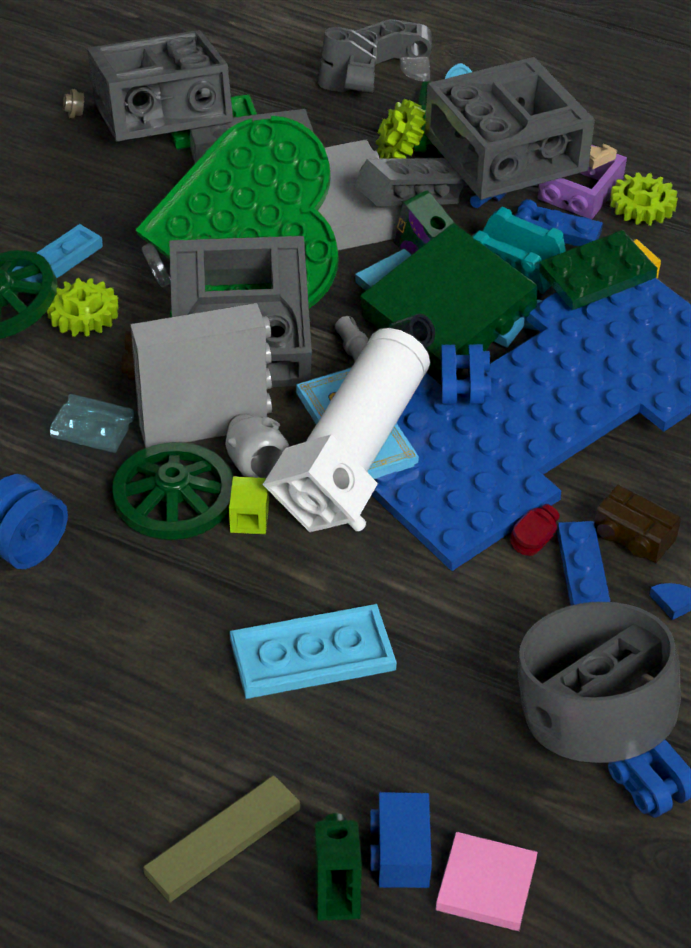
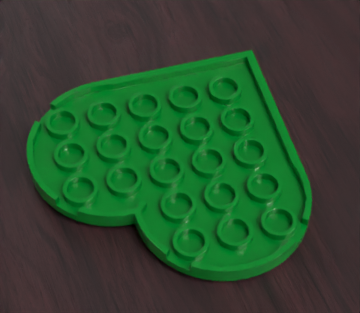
[136,116,339,309]

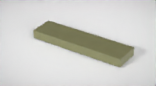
[143,775,300,903]

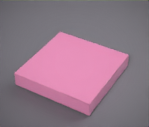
[436,832,538,931]

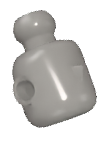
[225,414,289,478]

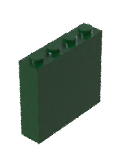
[360,223,537,379]

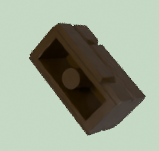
[594,485,681,564]

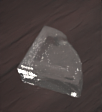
[400,57,430,82]
[142,243,171,288]

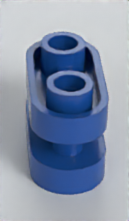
[441,344,491,404]
[608,740,691,818]

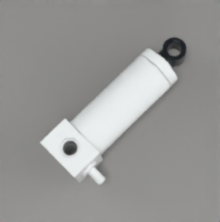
[263,314,435,532]

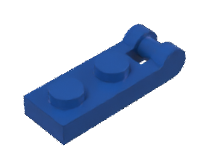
[514,199,603,247]

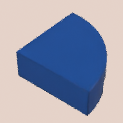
[649,583,691,620]

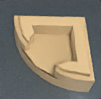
[589,144,617,169]

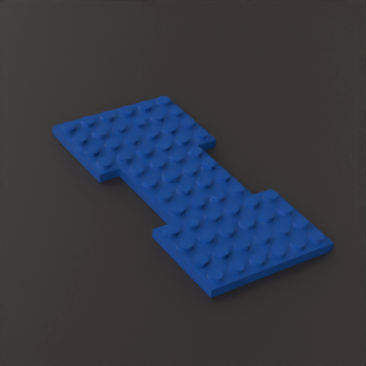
[372,278,691,571]

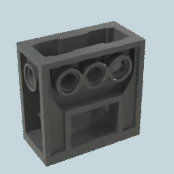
[87,30,233,141]
[425,57,595,200]
[169,236,312,387]

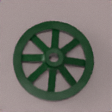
[0,250,57,339]
[112,442,233,540]

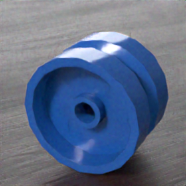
[0,474,68,569]

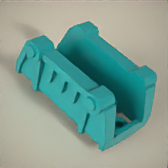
[472,207,566,294]

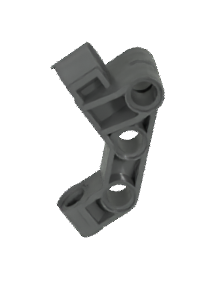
[317,19,432,93]

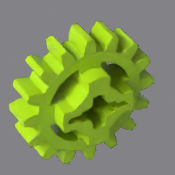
[376,99,426,159]
[610,173,678,225]
[47,278,119,336]

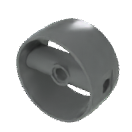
[518,602,681,763]

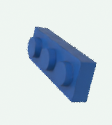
[557,521,611,606]

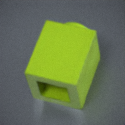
[229,476,269,534]

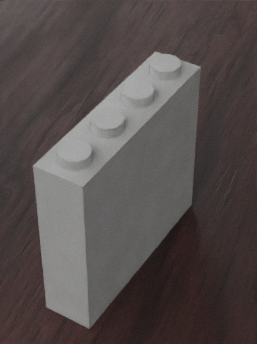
[318,139,402,250]
[131,303,272,448]

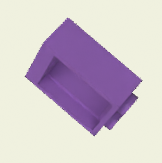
[538,145,627,220]

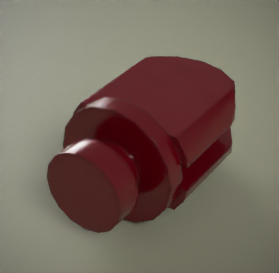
[510,504,560,556]

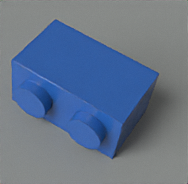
[370,793,432,888]

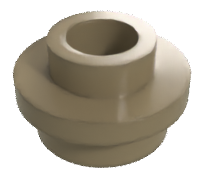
[63,89,84,118]

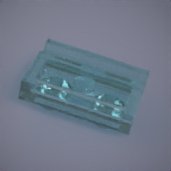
[50,394,134,453]

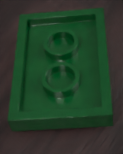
[539,230,658,310]

